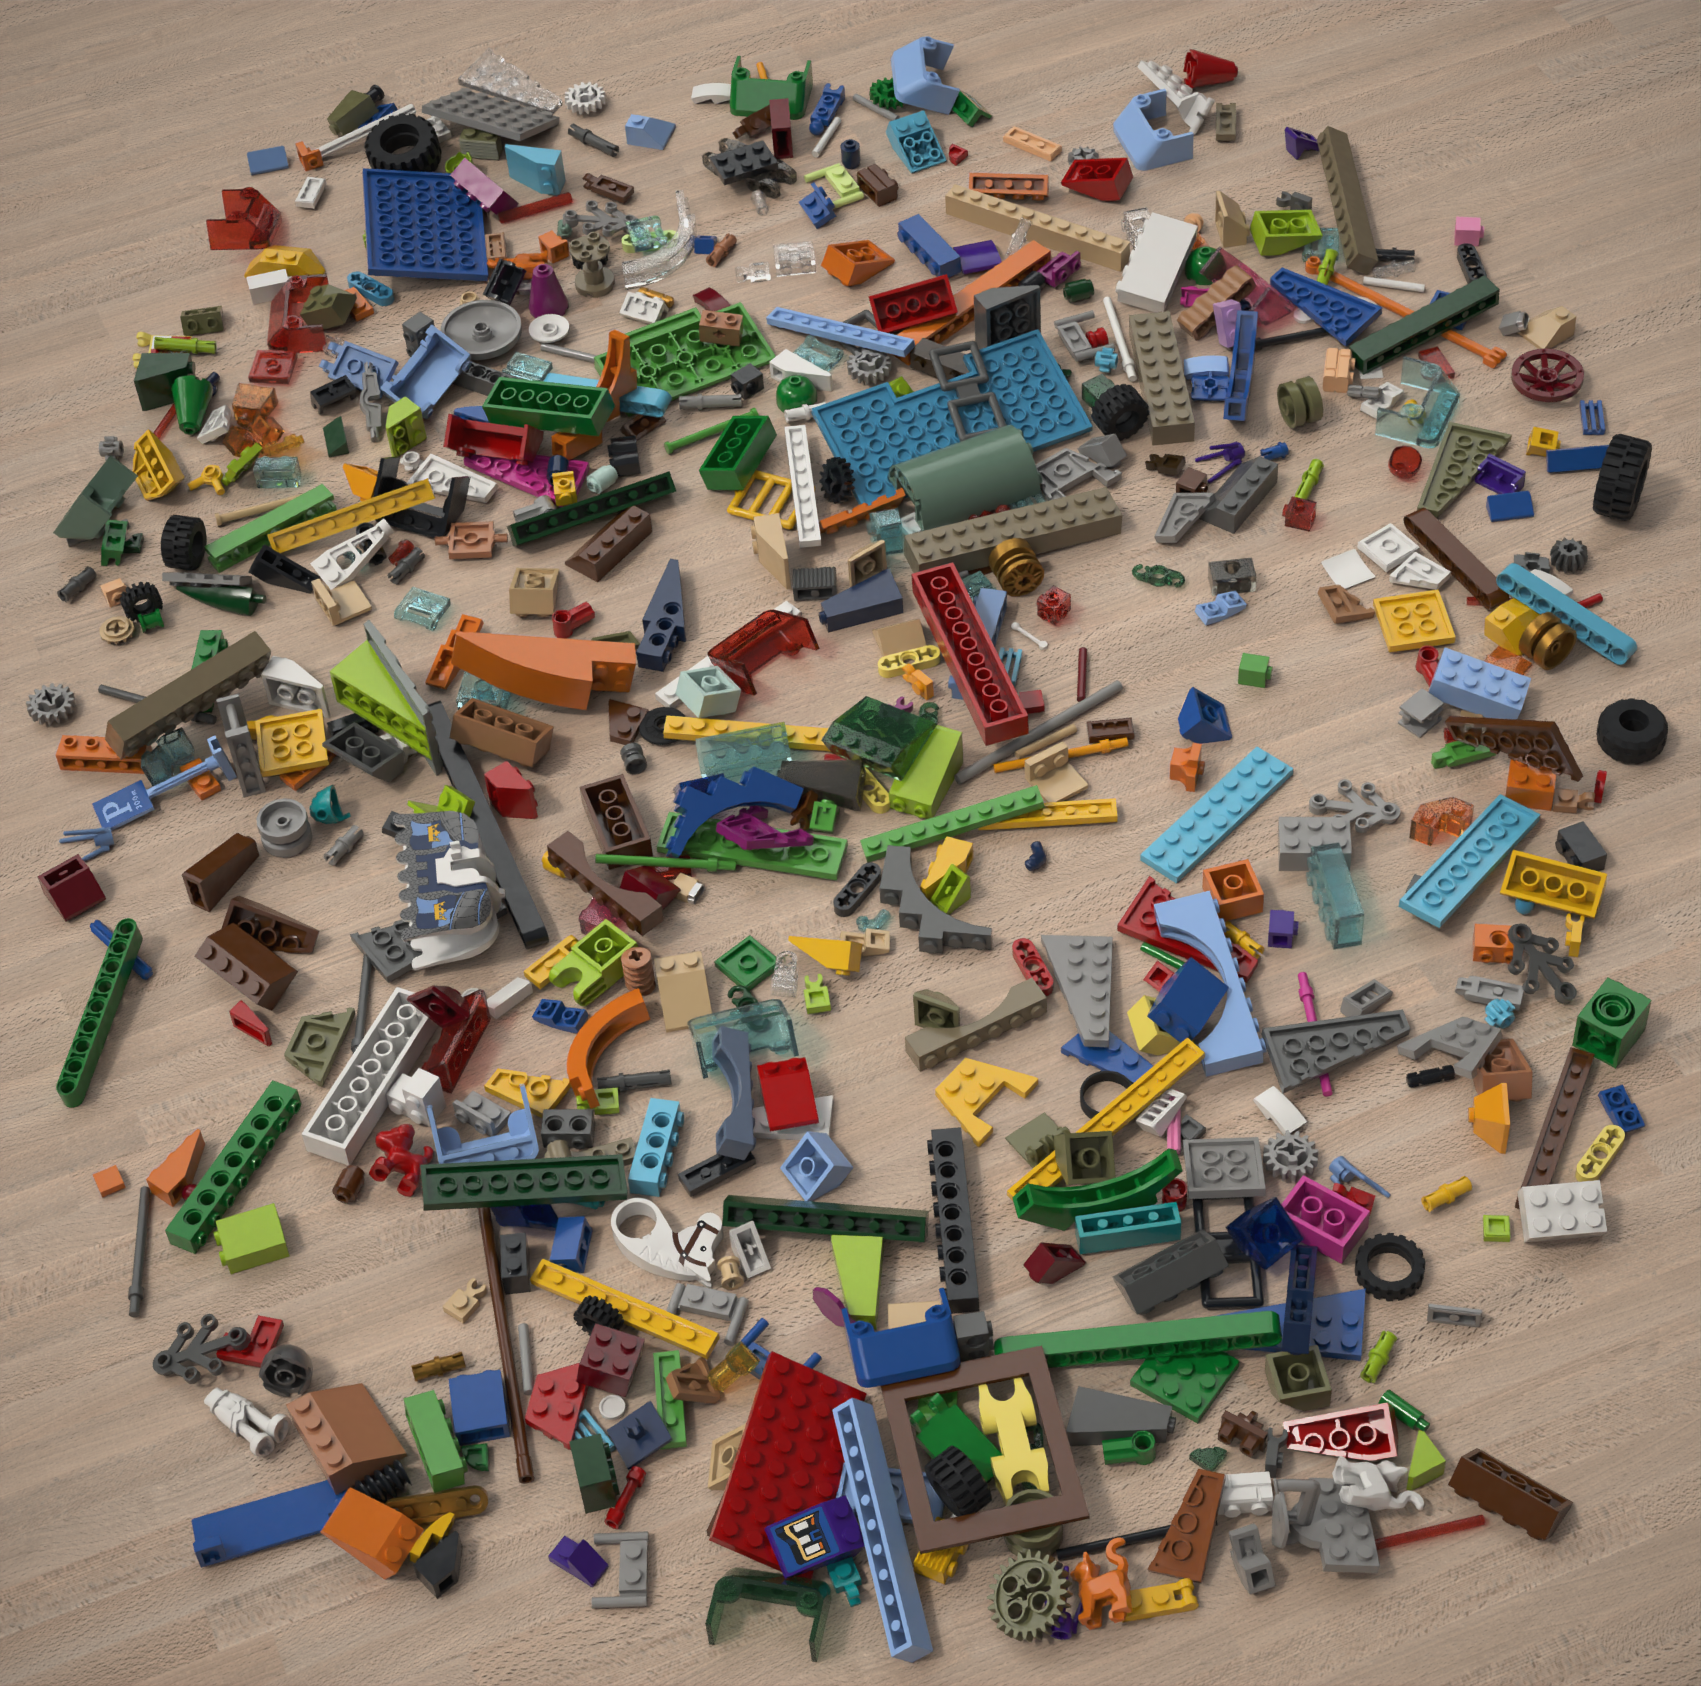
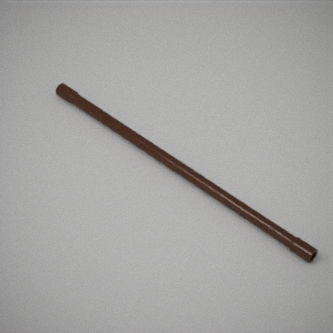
[477,1207,535,1484]

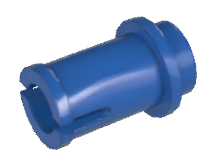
[1260,442,1289,460]

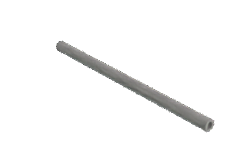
[954,680,1123,785]

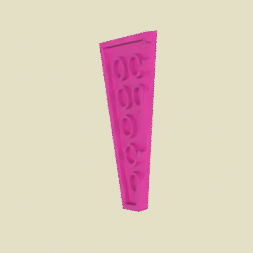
[463,454,590,507]

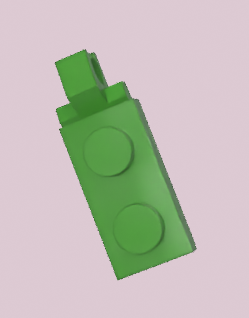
[1431,741,1496,769]

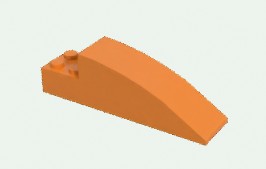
[451,631,636,710]

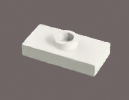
[295,177,327,209]

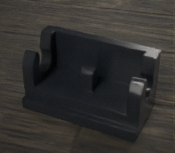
[483,258,526,306]
[310,375,356,415]

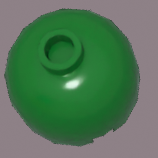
[1185,246,1225,285]
[776,375,817,413]

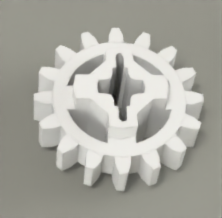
[564,82,606,114]

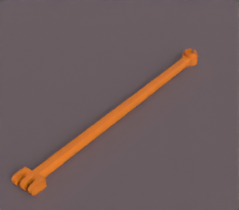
[1305,256,1507,368]

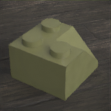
[300,284,357,332]
[1054,1131,1116,1185]
[1265,1345,1332,1411]

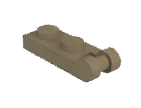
[1216,103,1236,141]

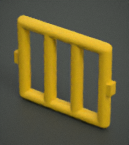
[727,470,816,530]

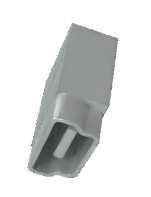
[1499,311,1530,336]

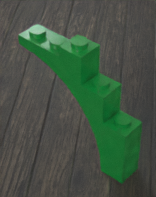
[1012,1148,1183,1231]

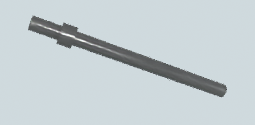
[98,684,217,724]
[351,954,372,1054]
[128,1186,150,1318]

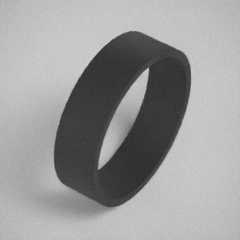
[1080,1071,1132,1119]

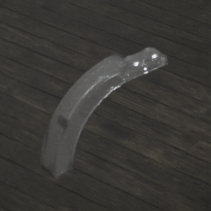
[622,190,697,290]

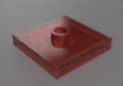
[248,350,298,384]

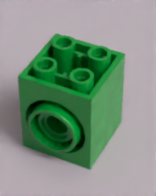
[1572,977,1652,1069]

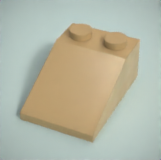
[750,513,791,590]
[509,568,560,617]
[654,951,714,1033]

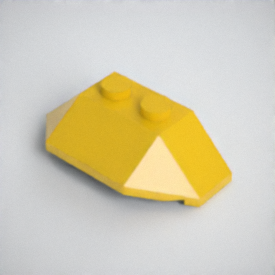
[244,245,325,285]
[132,429,185,501]

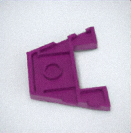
[716,806,814,850]

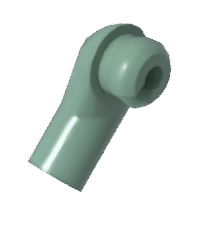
[557,219,572,238]

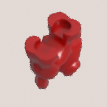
[369,1124,434,1197]

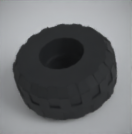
[1596,698,1668,764]

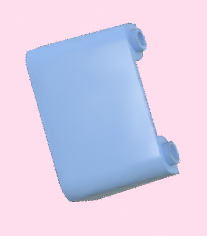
[380,324,472,420]

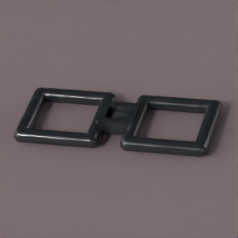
[1192,1197,1264,1309]

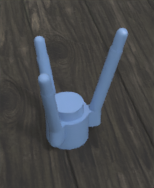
[59,827,114,862]
[1329,1156,1390,1198]

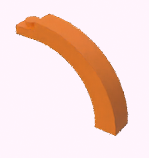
[567,988,650,1109]

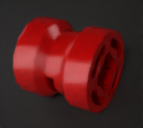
[1162,1178,1187,1212]

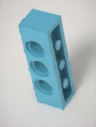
[628,1098,684,1197]

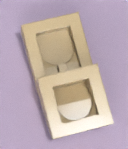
[839,928,890,956]

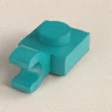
[826,1557,862,1607]

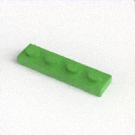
[653,1350,687,1449]

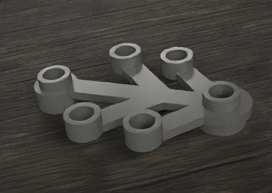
[1508,923,1577,1004]
[153,1314,251,1384]

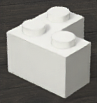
[386,1068,446,1127]

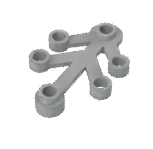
[563,200,639,237]
[1309,779,1400,833]

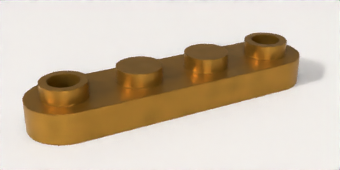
[385,1485,489,1524]

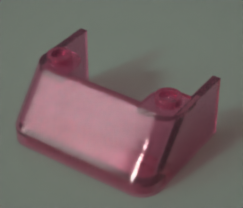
[1199,246,1296,327]

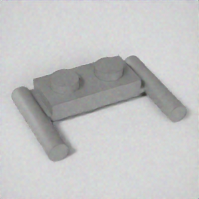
[1054,310,1115,362]
[666,1283,749,1346]
[592,1531,649,1609]

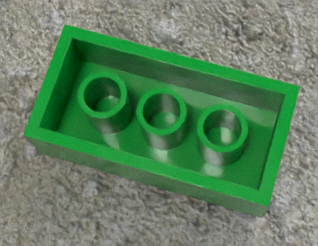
[699,416,777,491]

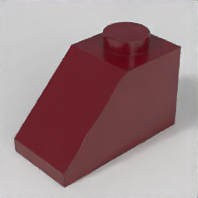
[1023,1242,1086,1284]

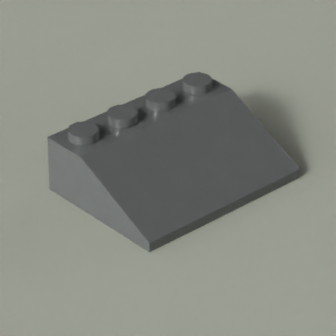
[974,285,1041,350]

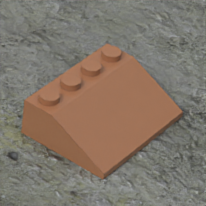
[286,1383,407,1495]

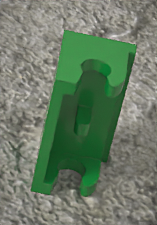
[101,519,128,566]

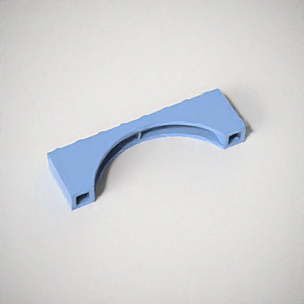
[1154,891,1267,1077]

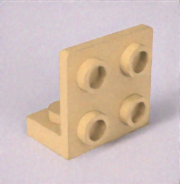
[311,579,372,626]
[1025,741,1088,803]

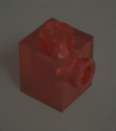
[1282,496,1317,532]

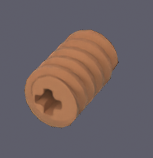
[621,947,656,996]

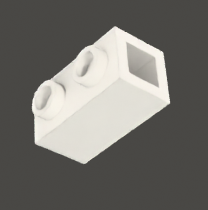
[247,269,294,305]

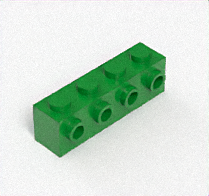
[191,630,228,713]

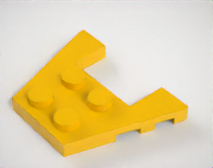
[935,1058,1038,1147]

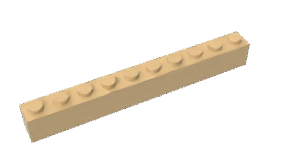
[945,184,1130,272]

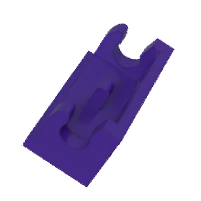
[1475,453,1526,494]

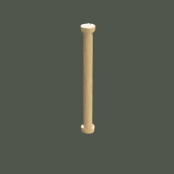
[215,489,311,526]

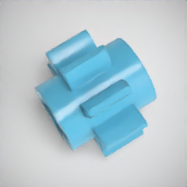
[1095,347,1118,373]
[1485,999,1515,1029]

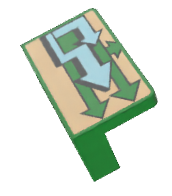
[952,90,992,127]

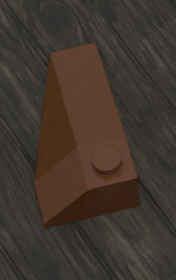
[221,896,320,953]

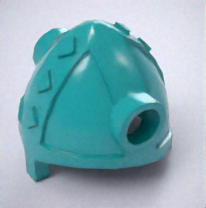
[309,785,351,824]

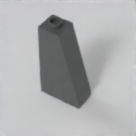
[1066,1386,1176,1446]

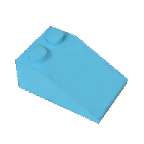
[505,144,566,196]

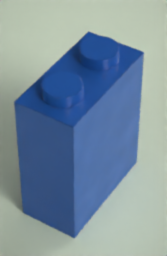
[448,1370,511,1446]

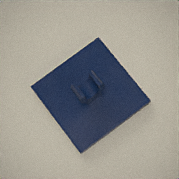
[607,1400,673,1470]

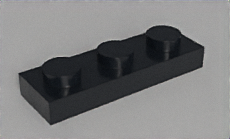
[678,1151,756,1197]

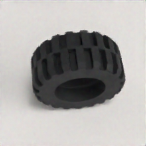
[365,113,442,172]
[1593,434,1652,521]

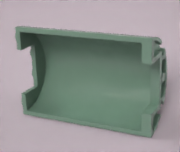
[888,425,1043,531]

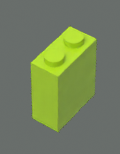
[213,1203,290,1274]

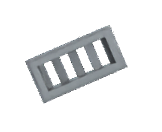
[1340,979,1393,1017]

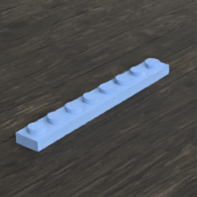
[766,307,915,357]

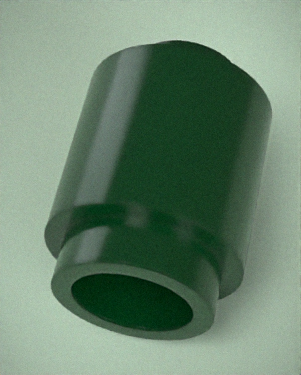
[1063,278,1094,303]

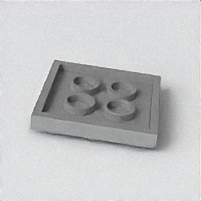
[1183,1137,1266,1199]

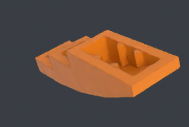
[425,614,484,689]

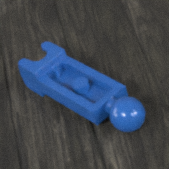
[809,83,845,135]

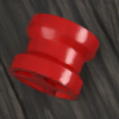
[1085,327,1109,349]

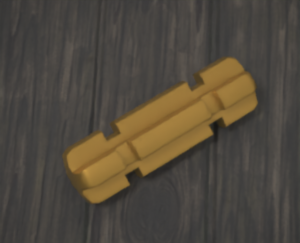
[637,287,674,308]

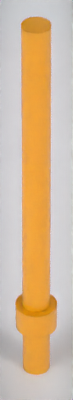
[993,737,1128,773]

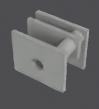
[1398,688,1444,738]

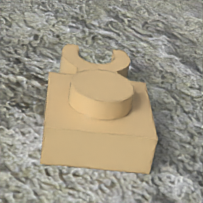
[442,1278,488,1324]

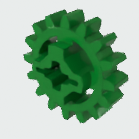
[869,77,905,109]

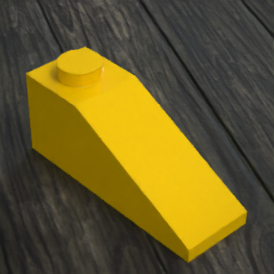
[788,936,862,976]

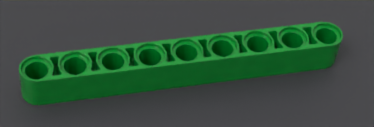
[56,918,143,1108]

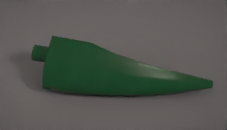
[176,585,266,616]

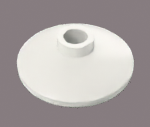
[529,314,569,343]

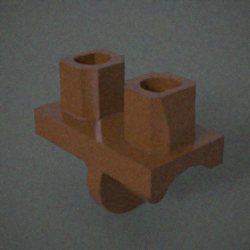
[1218,1410,1268,1458]

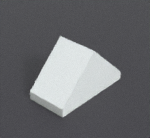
[729,1221,771,1278]

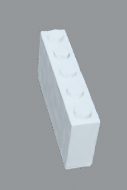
[1115,212,1198,312]

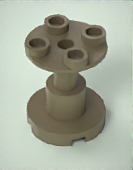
[570,232,615,298]

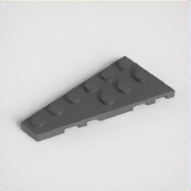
[1261,1009,1410,1094]

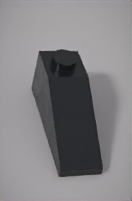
[248,544,320,594]

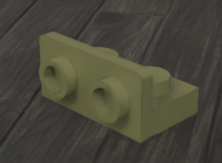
[180,306,224,336]

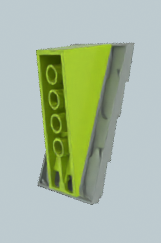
[329,620,443,776]

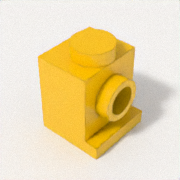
[1526,426,1561,457]
[552,471,577,506]

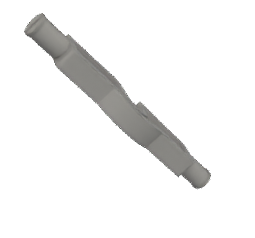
[360,362,381,442]

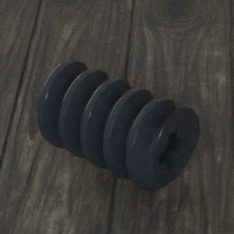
[351,1459,412,1503]

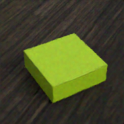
[1482,1215,1510,1242]

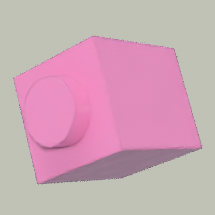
[1454,217,1484,246]

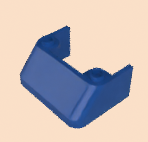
[841,1288,961,1388]

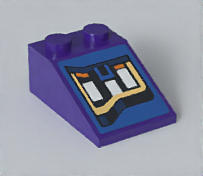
[764,1495,865,1579]

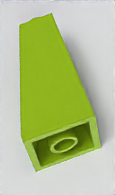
[889,720,963,819]

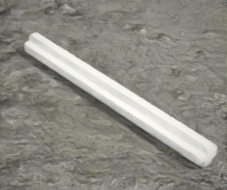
[315,104,416,158]

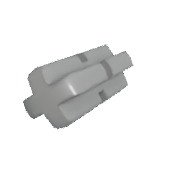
[1347,385,1383,399]

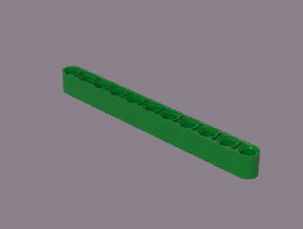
[994,1311,1282,1368]

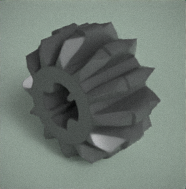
[1550,537,1588,574]

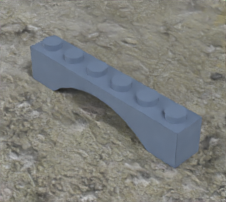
[712,1026,756,1160]

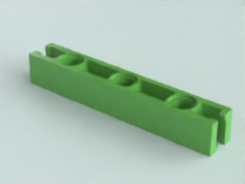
[204,484,337,573]

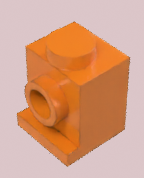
[538,230,570,264]

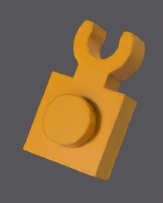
[902,663,934,700]

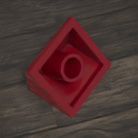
[620,866,681,911]

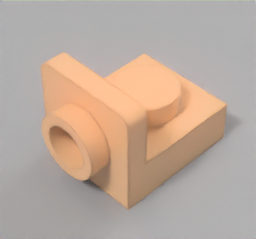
[100,578,127,608]

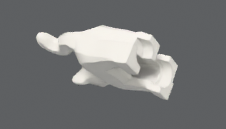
[1332,1456,1424,1511]

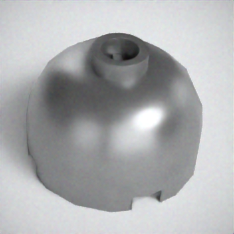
[259,1344,313,1397]

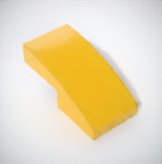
[410,1512,455,1563]

